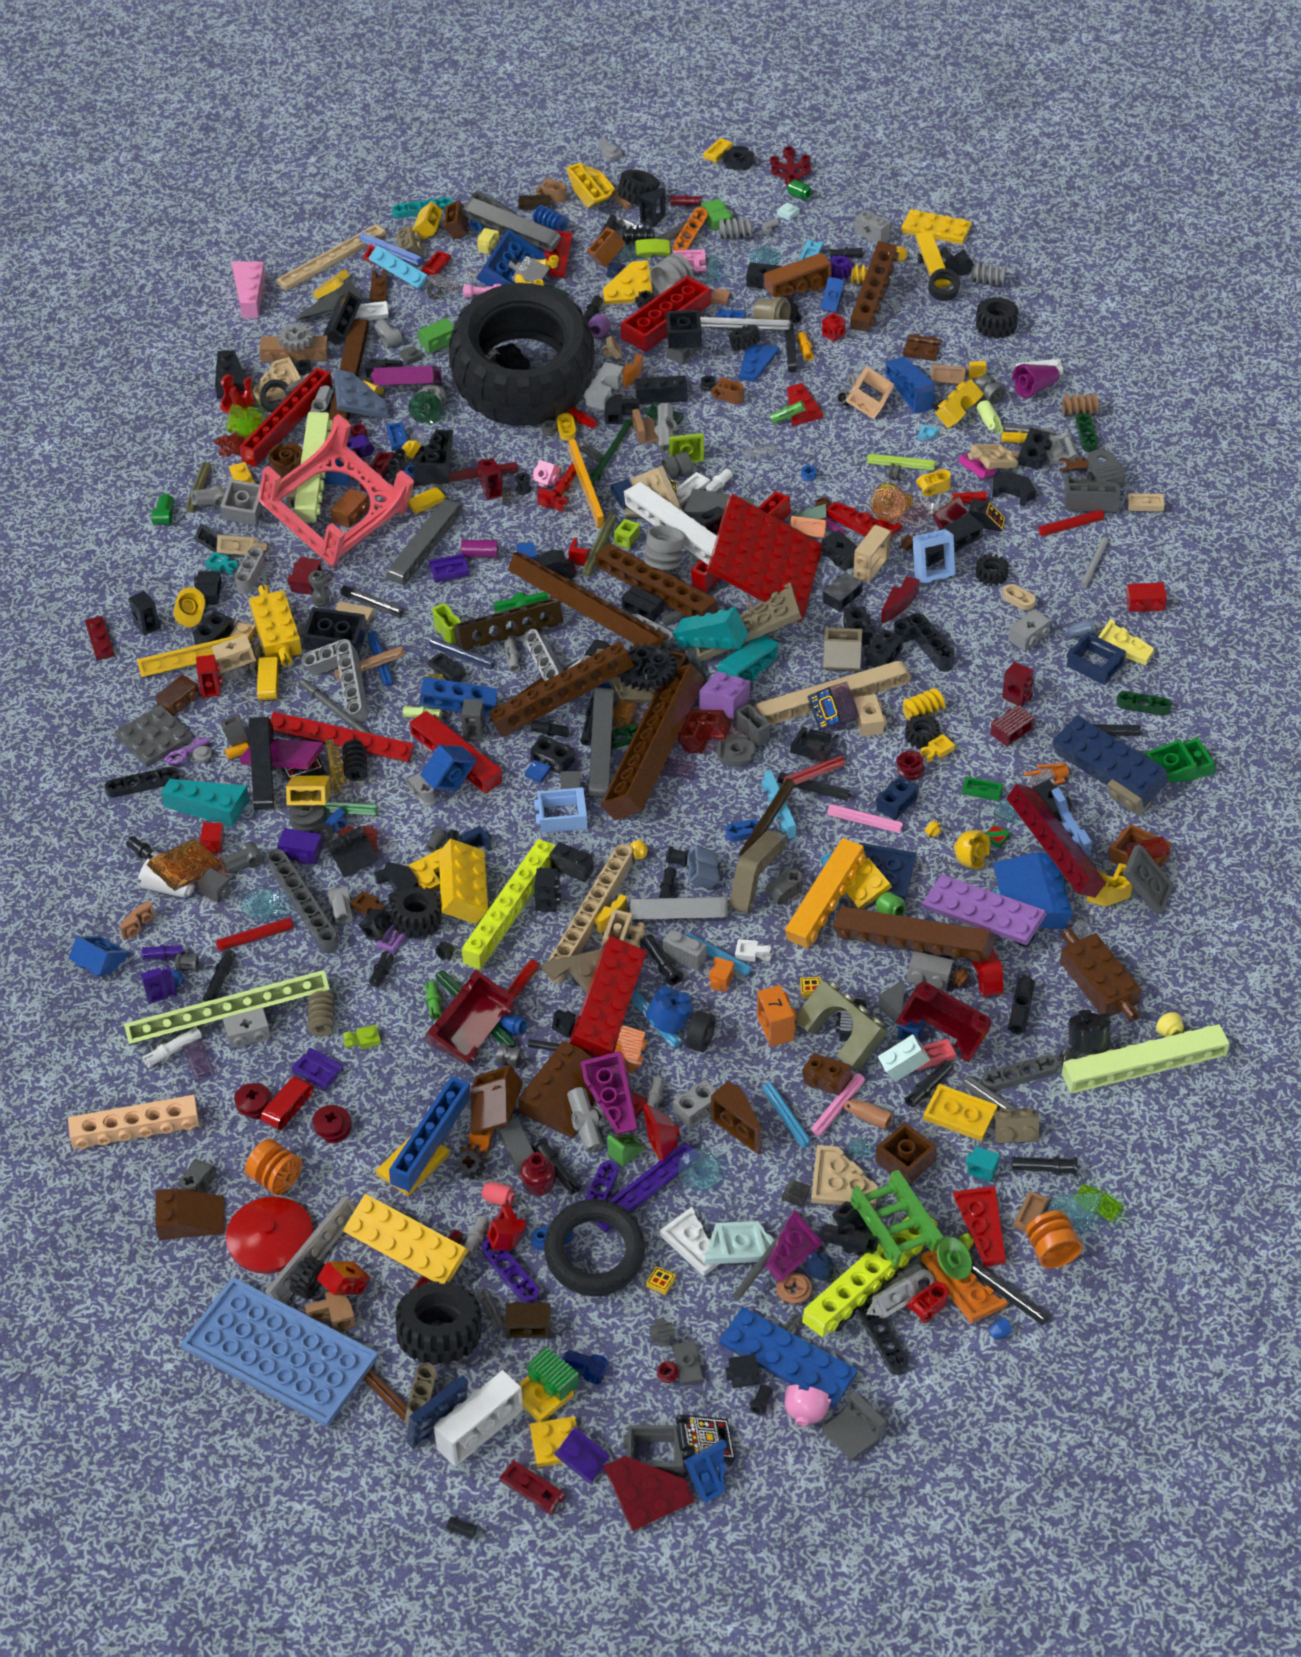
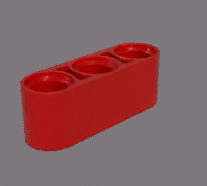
[261,1076,314,1131]

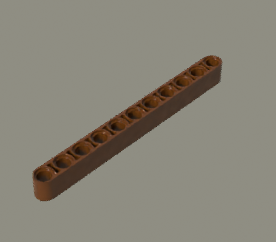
[329,319,369,432]
[508,552,666,648]

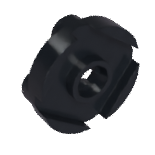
[723,146,754,170]

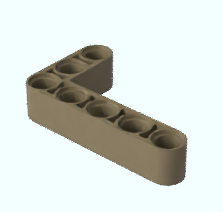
[729,830,787,914]

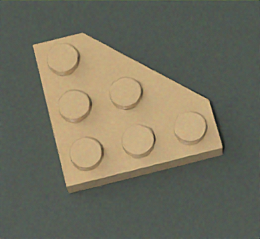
[252,357,301,405]
[630,465,682,510]
[811,1145,878,1209]

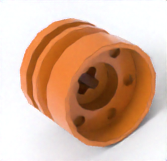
[245,1138,302,1196]
[1026,1210,1082,1269]

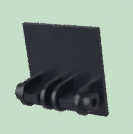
[326,826,379,878]

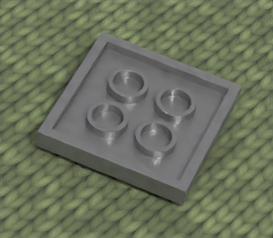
[114,705,193,767]

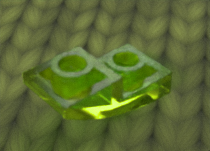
[1072,1184,1123,1223]

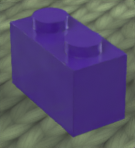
[277,828,323,864]

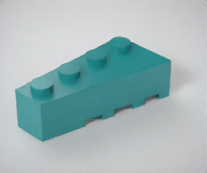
[717,635,779,682]

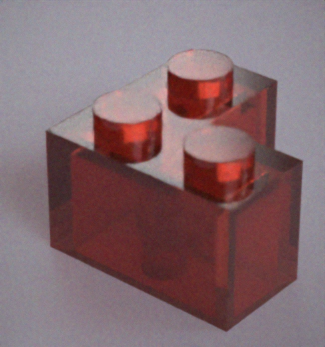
[678,710,731,753]

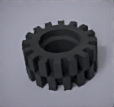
[728,325,761,350]
[975,554,1009,586]
[905,714,940,749]
[289,1256,325,1300]

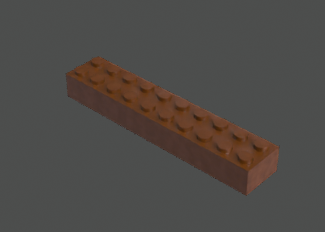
[600,663,705,820]

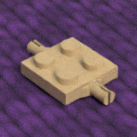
[968,444,1020,469]

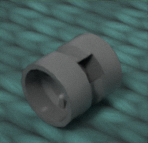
[975,374,1006,405]
[661,452,692,480]

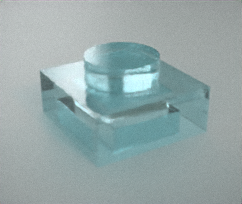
[993,798,1017,823]

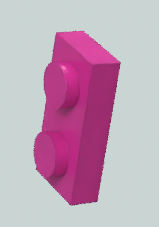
[958,453,996,478]

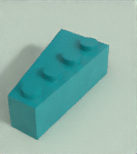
[672,607,749,649]
[161,779,250,827]

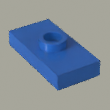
[820,277,845,313]
[386,422,408,451]

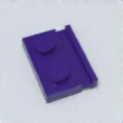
[429,553,470,582]
[141,965,177,1004]
[292,1048,344,1090]
[554,1427,610,1484]

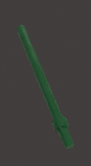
[590,419,632,486]

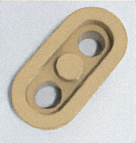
[1002,584,1036,610]

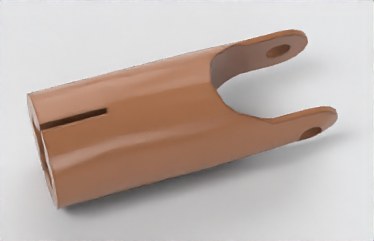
[844,1099,893,1130]

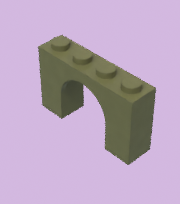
[794,980,889,1071]

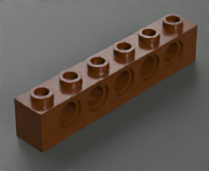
[850,241,899,332]

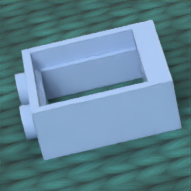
[913,529,955,583]
[534,787,587,833]

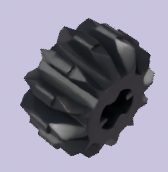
[453,1143,489,1180]

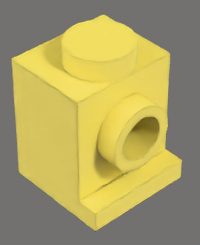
[477,228,500,254]

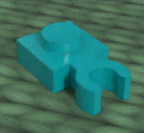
[205,552,239,575]

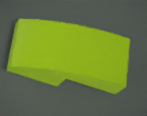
[635,239,671,258]

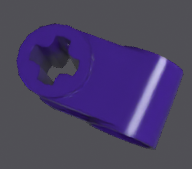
[347,434,374,458]

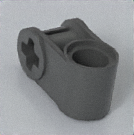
[765,869,803,905]
[180,1159,216,1192]

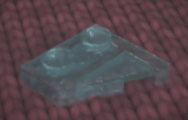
[1047,1193,1103,1233]

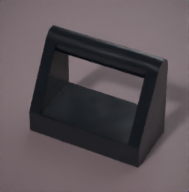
[639,188,666,228]

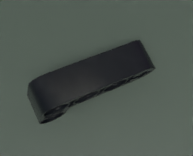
[893,613,954,672]

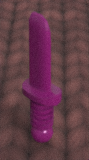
[820,517,845,533]

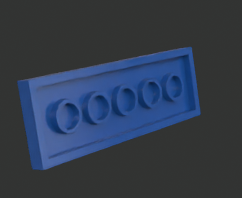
[719,1307,858,1408]

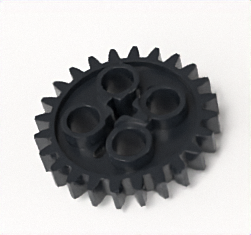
[617,643,677,692]

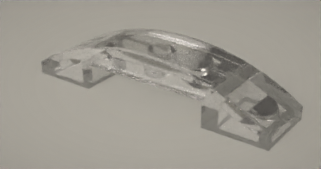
[426,266,480,291]

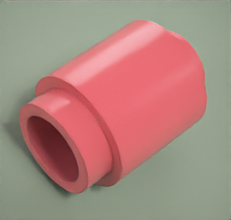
[482,1181,515,1206]

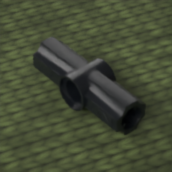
[1008,976,1035,1035]
[820,1223,879,1254]

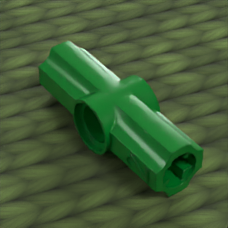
[493,592,549,613]

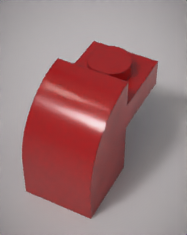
[487,1204,526,1250]

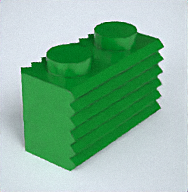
[527,1347,579,1401]

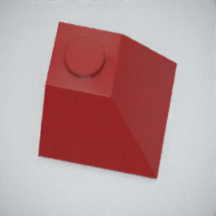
[643,1104,680,1161]

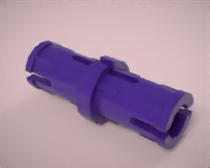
[142,944,184,960]

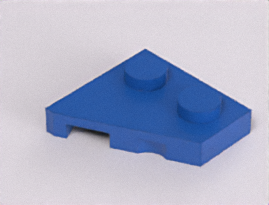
[684,1439,727,1503]

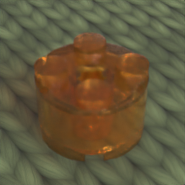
[870,483,906,522]

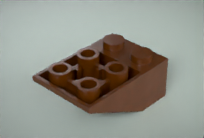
[471,1065,523,1135]

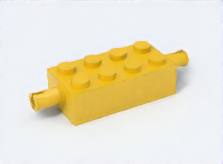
[249,584,302,666]

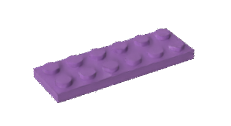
[922,874,1046,945]

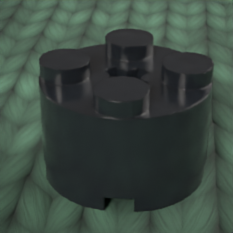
[1068,1009,1111,1053]

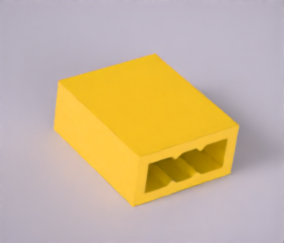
[286,776,331,805]

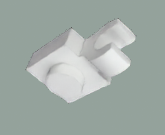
[735,939,772,961]

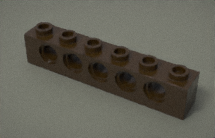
[452,598,564,651]

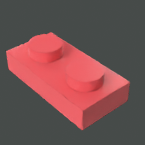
[917,1039,956,1071]

